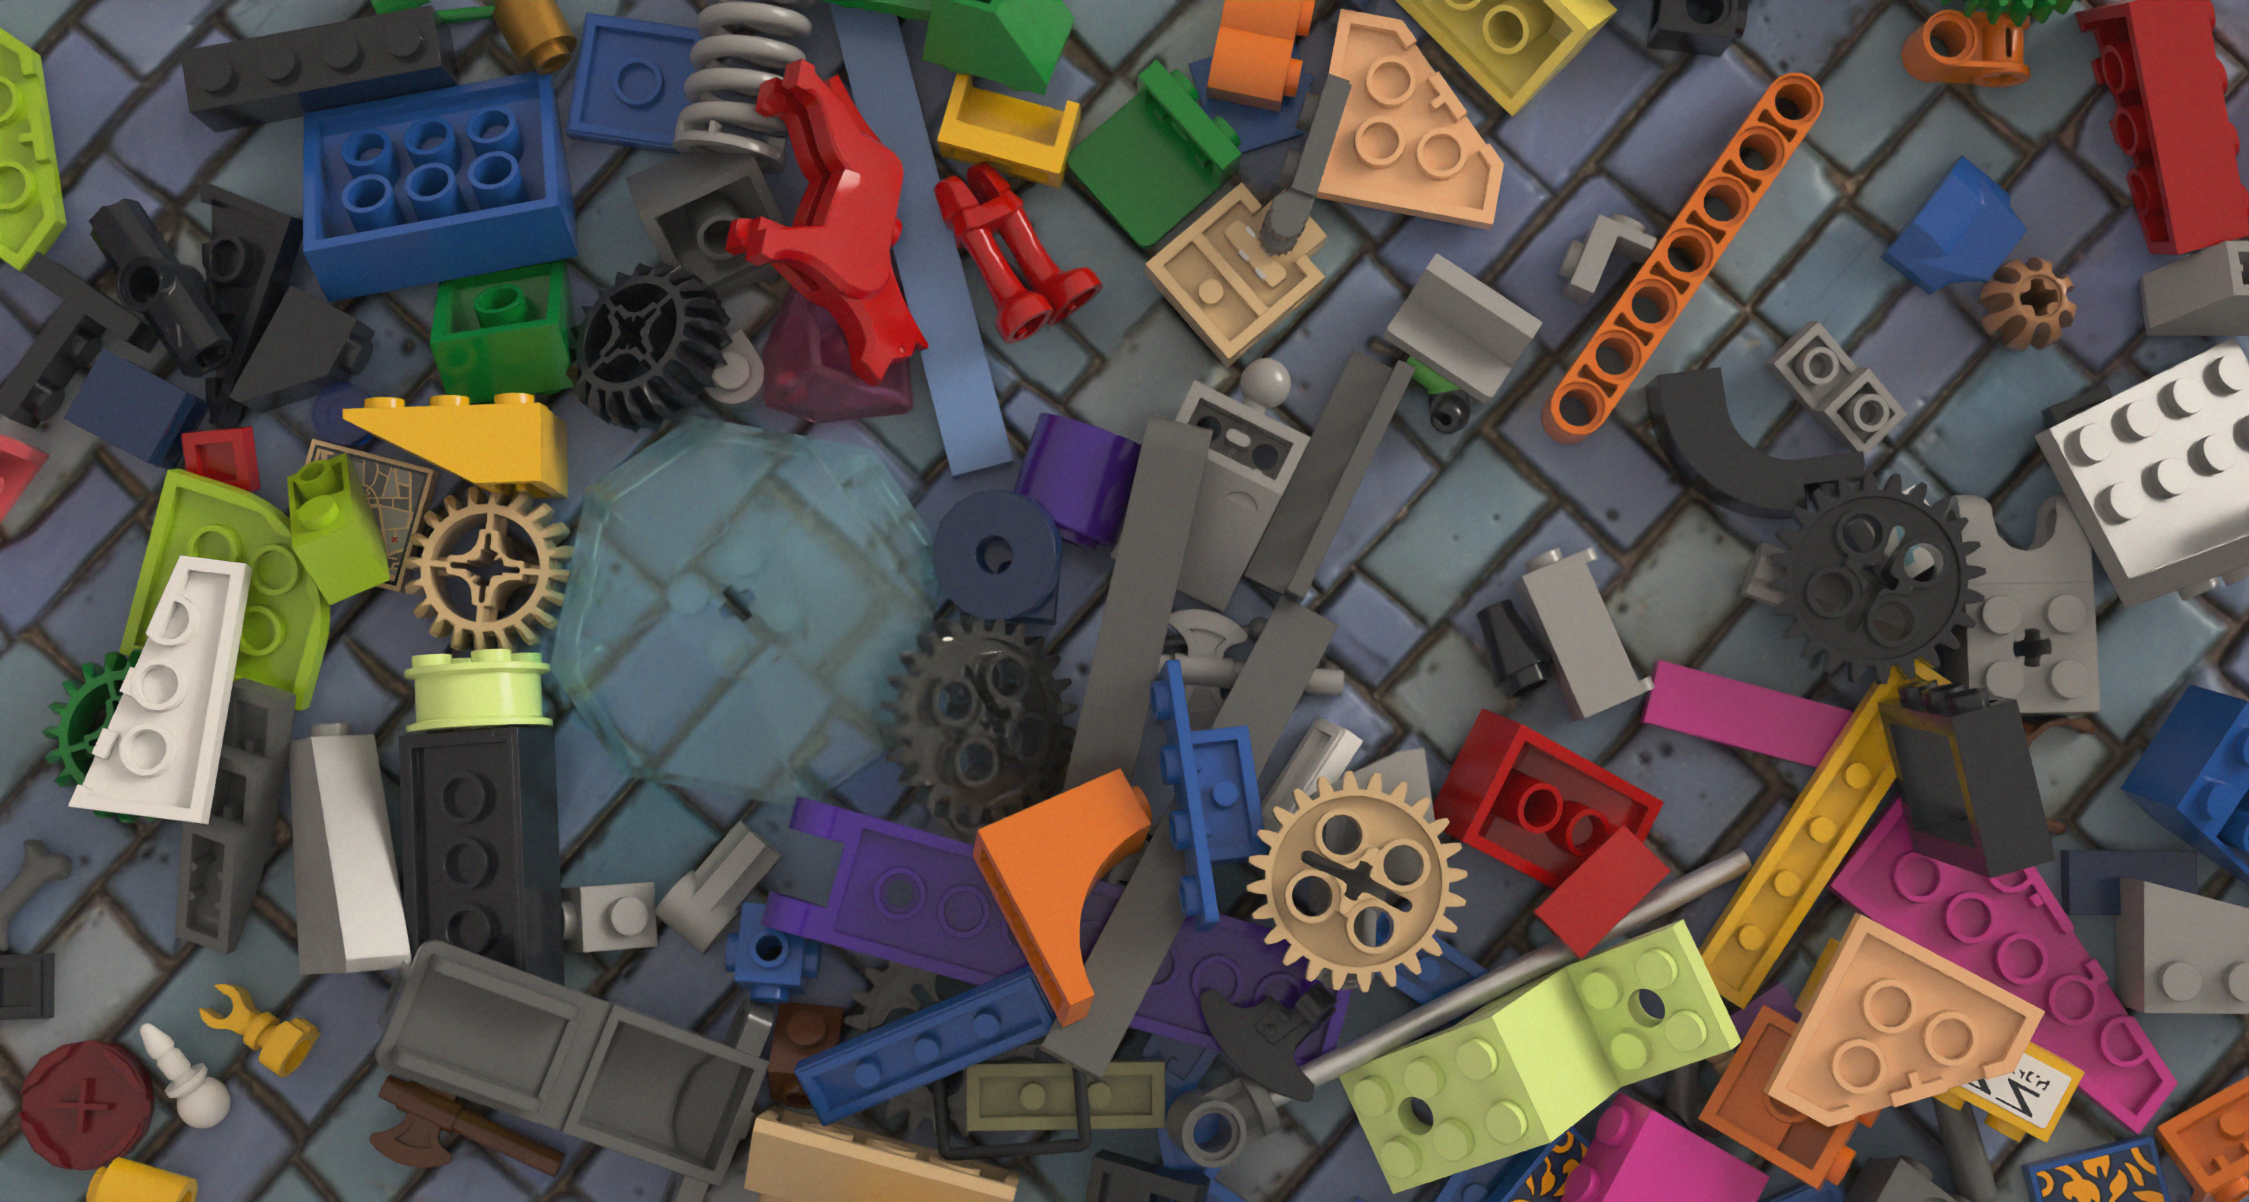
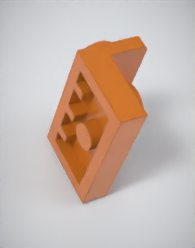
[2154,1076,2249,1202]

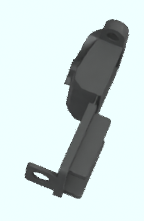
[375,939,774,1202]

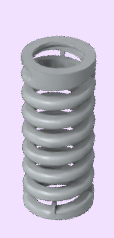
[672,0,818,174]

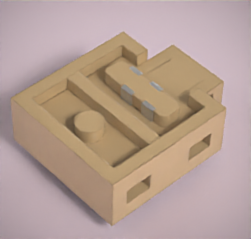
[1145,182,1327,368]

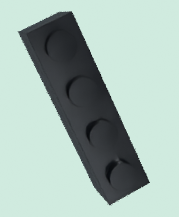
[180,5,460,133]

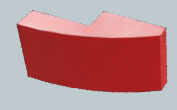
[1533,825,1671,961]

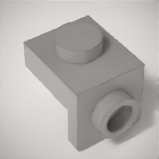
[1558,214,1657,306]
[561,882,658,953]

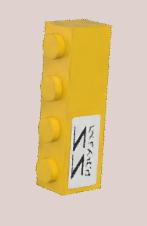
[1794,937,2085,1143]

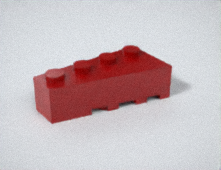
[2075,0,2249,255]

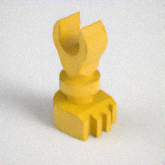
[199,984,321,1078]

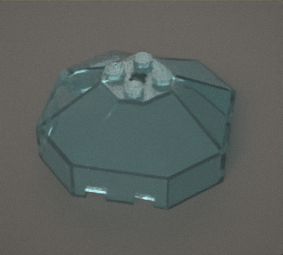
[550,416,940,807]

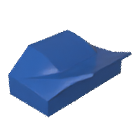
[1880,156,2028,295]

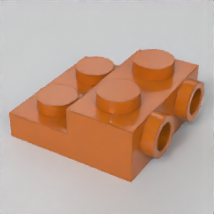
[1698,1004,1882,1192]

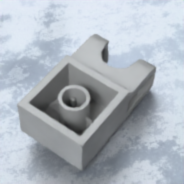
[1942,493,2101,718]

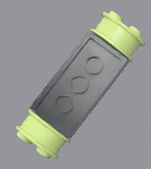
[398,649,565,986]

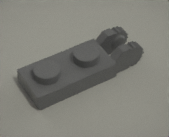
[1258,74,1352,257]

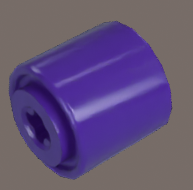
[1013,413,1142,550]

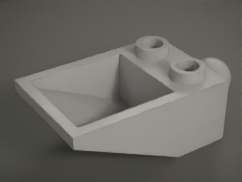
[1110,358,1311,613]

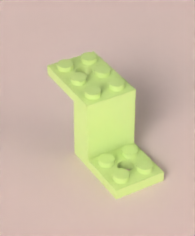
[1339,919,1742,1194]

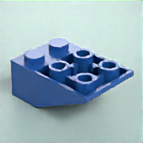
[2120,684,2249,886]

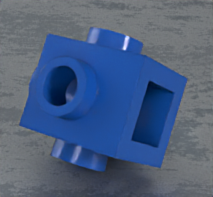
[725,902,822,1004]

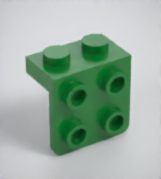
[1067,60,1242,249]

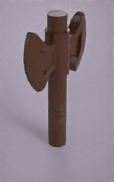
[369,1074,567,1178]

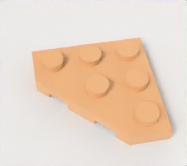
[1315,9,1504,230]
[1763,913,2045,1127]

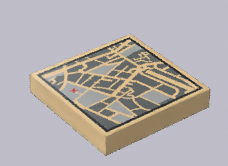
[289,439,440,594]

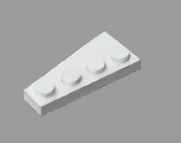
[68,555,253,824]

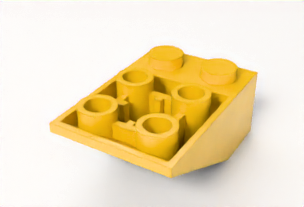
[343,393,568,500]

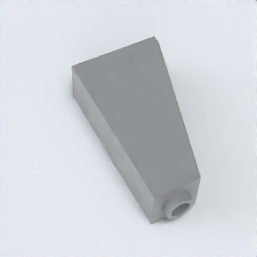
[289,723,411,975]

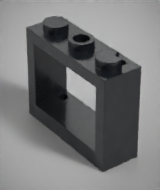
[1878,679,2056,878]

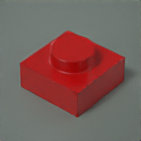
[181,426,261,492]

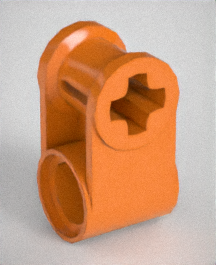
[1901,9,2031,88]

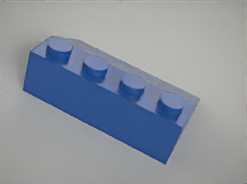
[303,71,578,302]

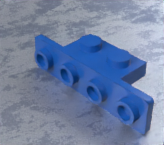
[1150,659,1268,933]

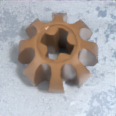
[1977,257,2078,351]

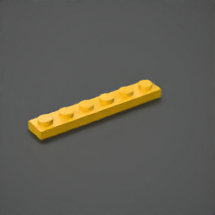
[1698,659,1952,1010]

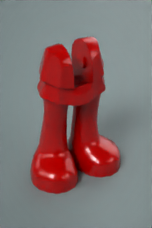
[933,161,1103,344]

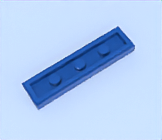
[794,965,1057,1127]

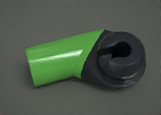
[1406,356,1471,434]

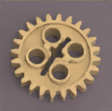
[1246,771,1468,992]

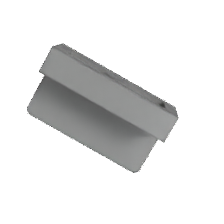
[1383,253,1543,404]

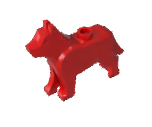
[725,59,928,386]

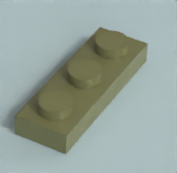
[966,1058,1165,1131]

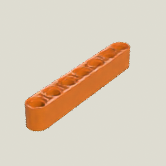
[1541,73,1823,444]

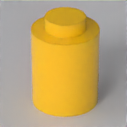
[86,1157,198,1202]

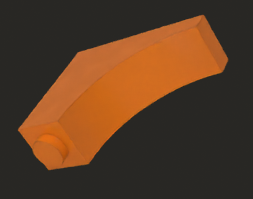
[972,768,1153,1028]

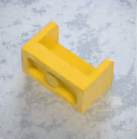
[937,73,1081,189]

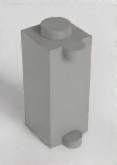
[1513,547,1655,722]

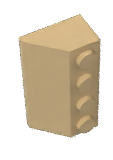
[744,1105,1021,1202]

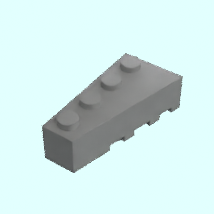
[2115,877,2249,1014]

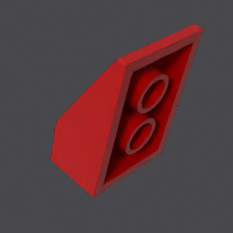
[1433,708,1664,890]

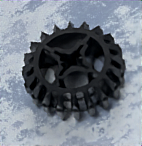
[566,261,733,433]

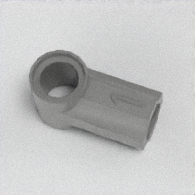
[654,821,783,955]

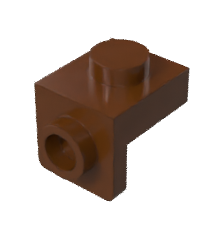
[767,1002,845,1110]

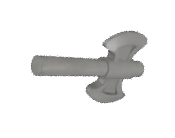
[1156,609,1344,731]

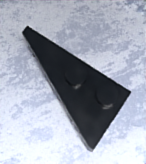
[200,182,303,428]

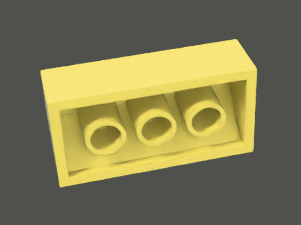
[1395,0,1617,116]

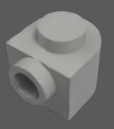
[705,329,771,412]

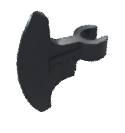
[1200,982,1338,1103]

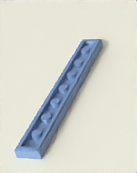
[829,3,1014,479]

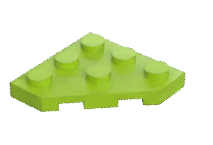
[0,28,67,273]

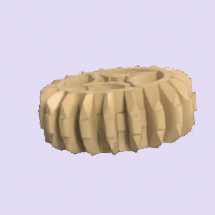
[403,486,580,653]

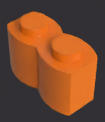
[1207,0,1316,112]

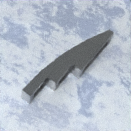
[175,678,296,954]

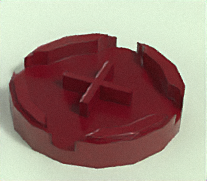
[19,1039,155,1171]

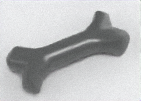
[0,839,72,951]

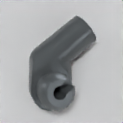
[1664,1061,1724,1138]

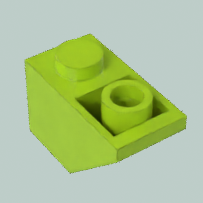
[287,453,390,605]

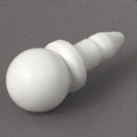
[140,1023,231,1129]

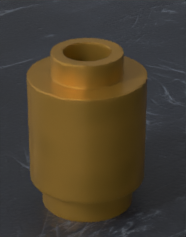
[491,0,577,75]

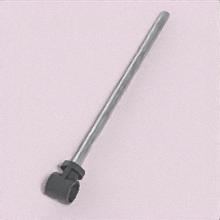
[1166,848,1752,1168]

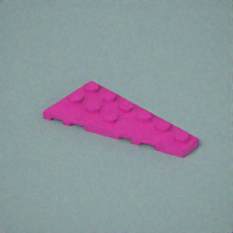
[1825,790,2178,1134]

